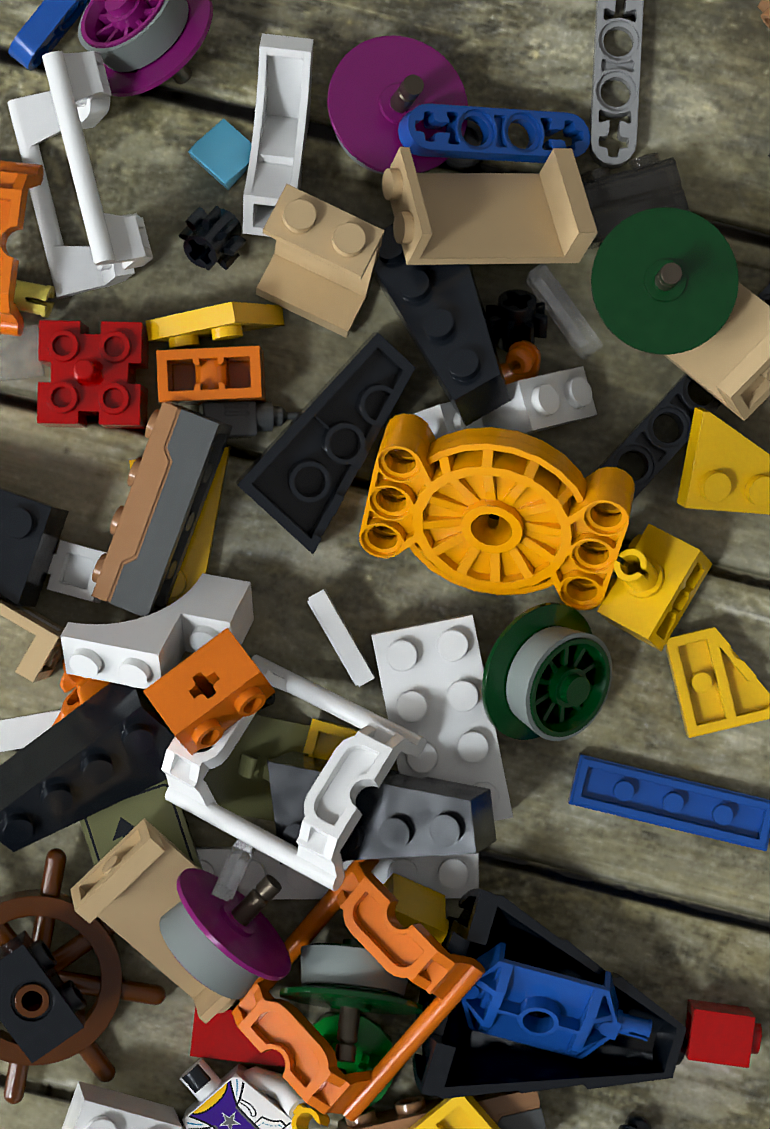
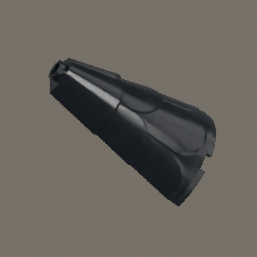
[412,888,687,1099]

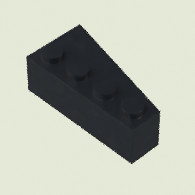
[373,224,511,426]
[236,332,416,554]
[0,487,69,607]
[0,682,175,852]
[267,751,496,864]

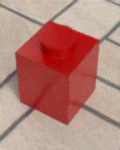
[685,999,762,1068]

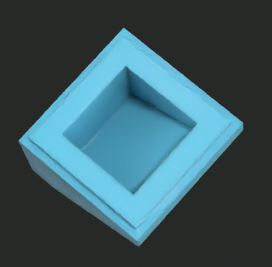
[188,118,252,190]

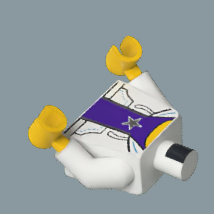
[180,1058,330,1129]

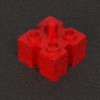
[37,320,149,429]

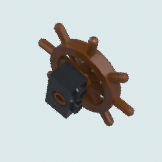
[0,848,166,1104]

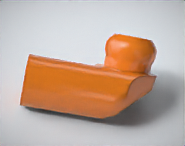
[500,340,541,385]

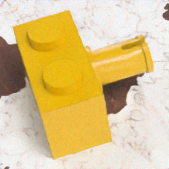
[597,524,712,651]

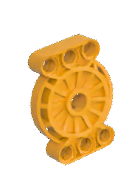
[359,413,635,610]

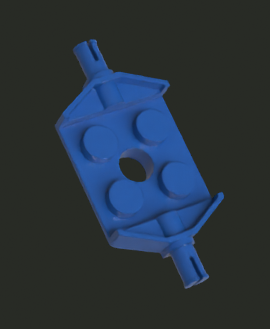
[461,942,652,1059]

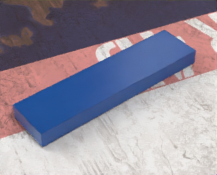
[568,753,770,851]

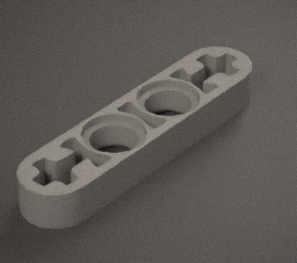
[589,0,644,169]

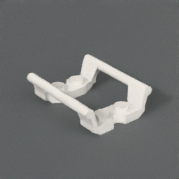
[7,51,153,299]
[161,654,426,891]

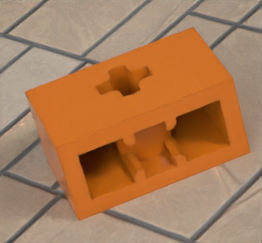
[156,345,266,406]
[143,628,276,755]

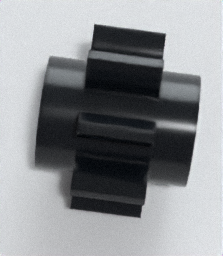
[179,206,246,270]
[486,289,548,352]

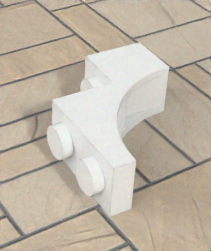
[243,33,314,237]
[414,366,597,439]
[60,573,254,689]

